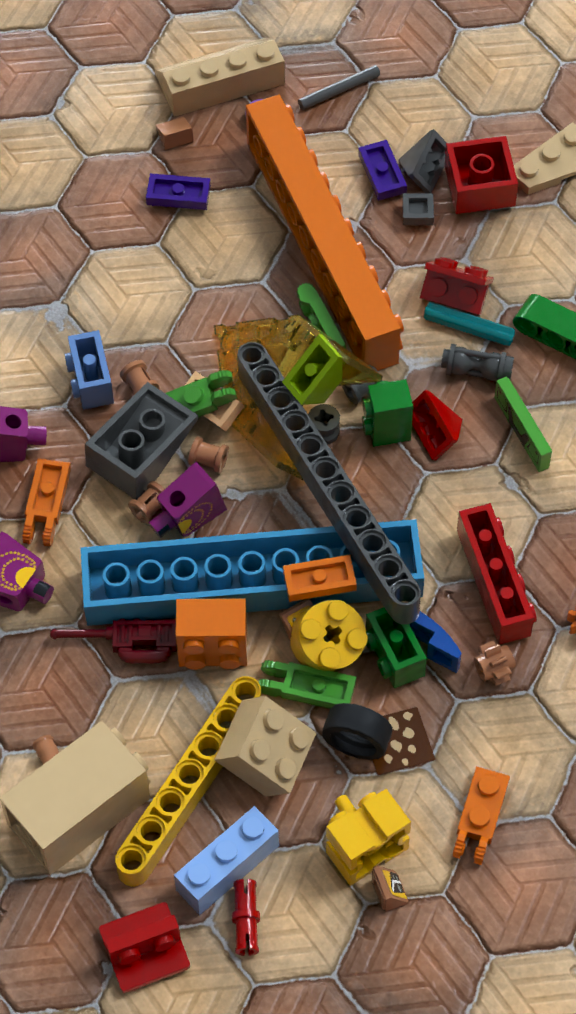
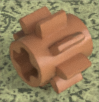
[473,640,516,686]

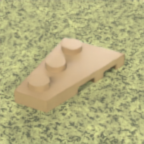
[514,122,576,195]

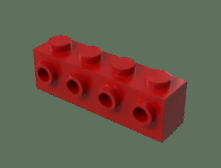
[457,503,537,645]

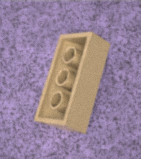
[155,38,285,117]

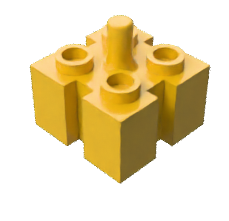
[326,789,411,886]

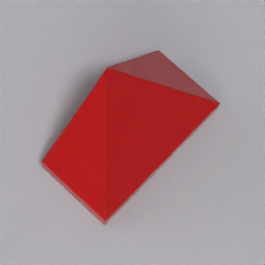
[412,390,463,461]

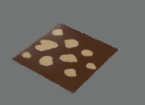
[372,707,435,776]

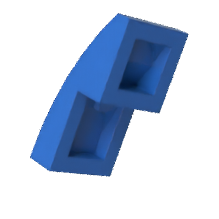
[409,611,462,673]

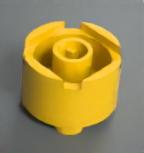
[290,600,368,671]

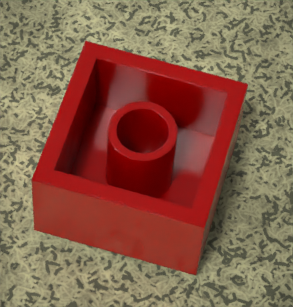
[444,136,518,214]

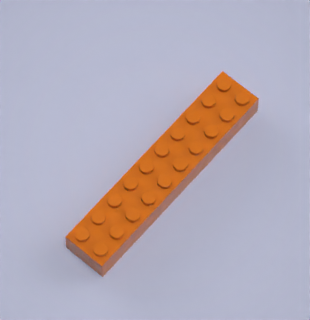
[246,94,404,372]

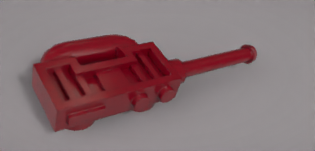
[50,618,177,664]

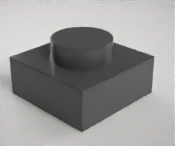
[402,193,434,225]

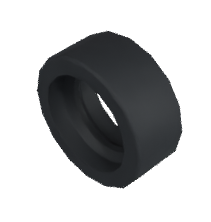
[322,703,393,760]

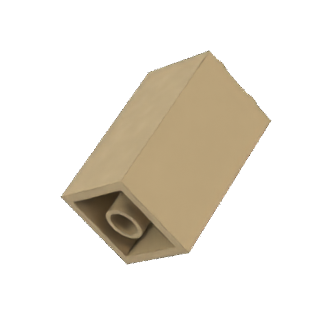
[0,721,151,875]

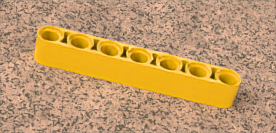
[115,676,261,887]

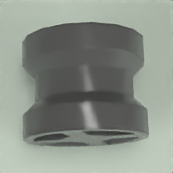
[308,404,340,445]

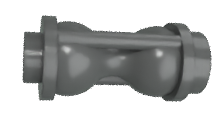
[441,344,514,381]

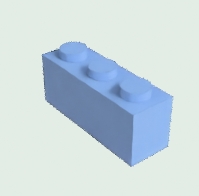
[174,806,279,915]

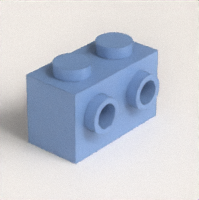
[64,330,114,410]

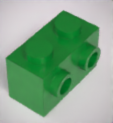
[362,379,413,447]
[366,607,427,689]

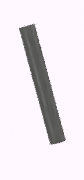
[298,65,380,110]

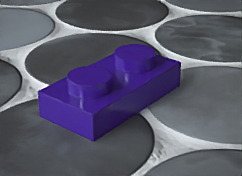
[358,140,407,201]
[146,173,211,210]

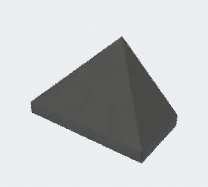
[398,129,447,193]

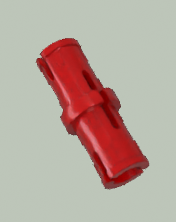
[232,879,260,956]

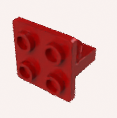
[420,257,494,315]
[99,902,190,993]

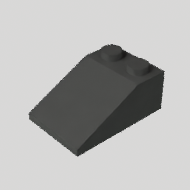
[85,382,198,500]

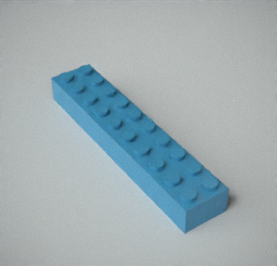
[80,519,425,626]

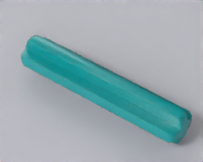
[424,302,515,346]

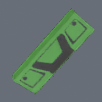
[494,376,552,472]

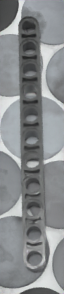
[237,342,421,624]

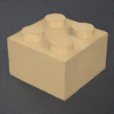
[214,696,316,797]

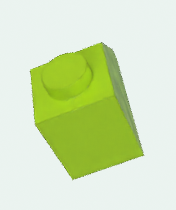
[282,334,342,405]

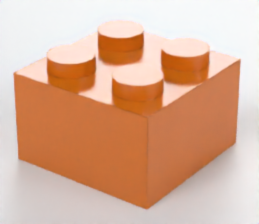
[176,599,247,670]

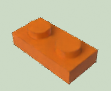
[283,555,357,602]

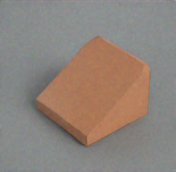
[156,117,193,150]

